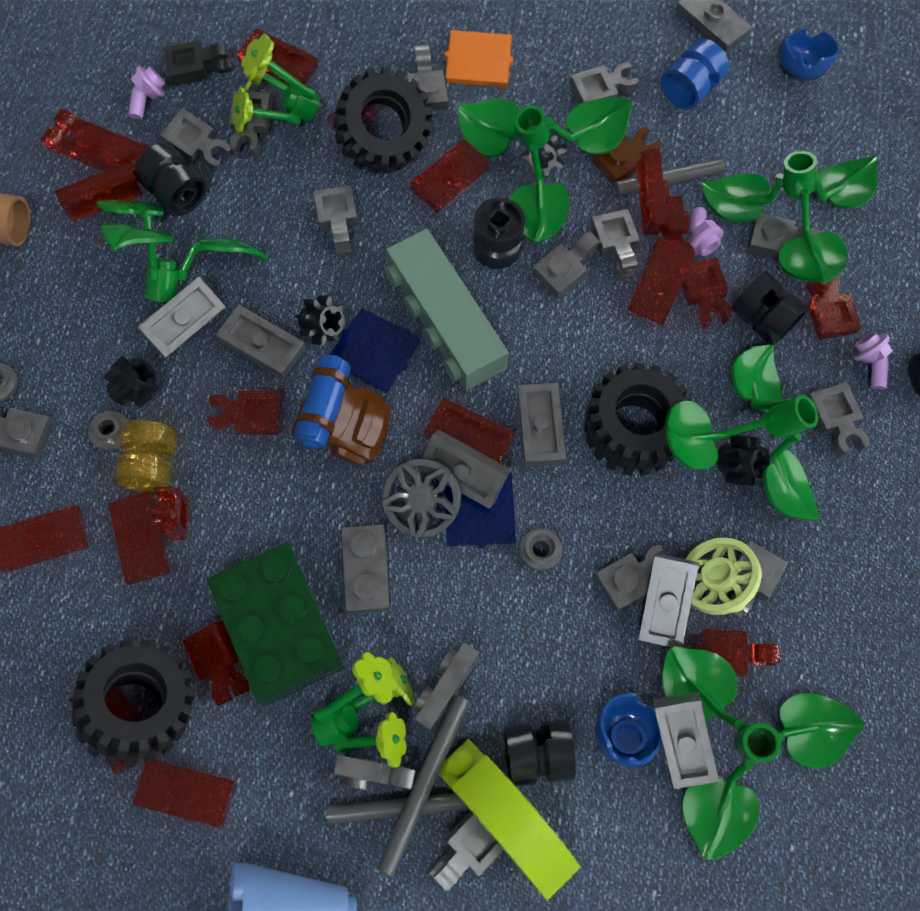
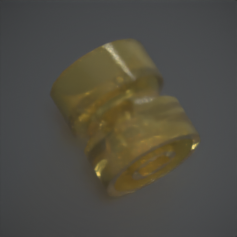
[113,420,178,493]

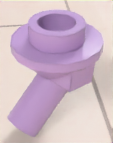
[128,65,166,120]
[686,207,724,256]
[852,332,893,389]

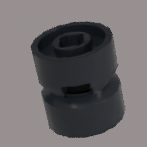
[134,143,208,216]
[473,197,525,269]
[731,272,809,345]
[504,719,576,787]

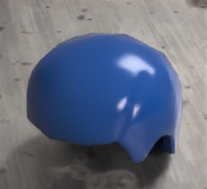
[779,28,841,80]
[594,692,662,768]

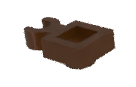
[592,127,661,186]

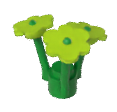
[232,34,320,133]
[311,652,414,768]

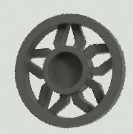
[383,458,461,537]

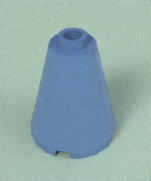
[228,862,357,911]

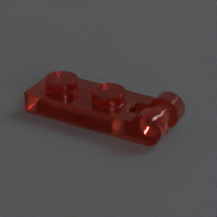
[40,109,150,184]

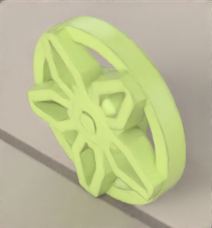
[685,538,762,615]

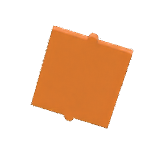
[445,30,514,88]

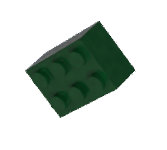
[206,542,345,707]

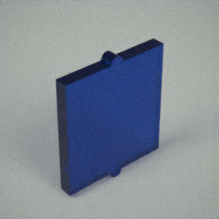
[330,308,420,394]
[445,472,516,549]

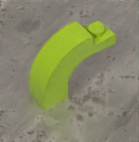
[439,739,581,901]

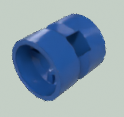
[660,38,729,110]

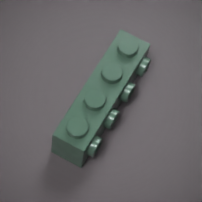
[384,228,509,391]

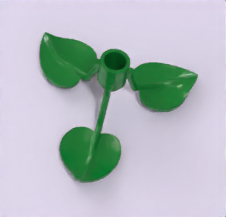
[458,97,632,243]
[702,151,877,283]
[96,200,267,302]
[665,345,821,521]
[662,646,865,860]

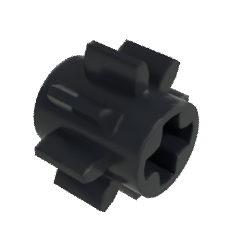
[520,131,567,178]
[295,295,347,345]
[104,356,159,408]
[716,435,770,486]

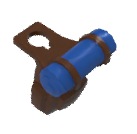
[291,355,391,465]

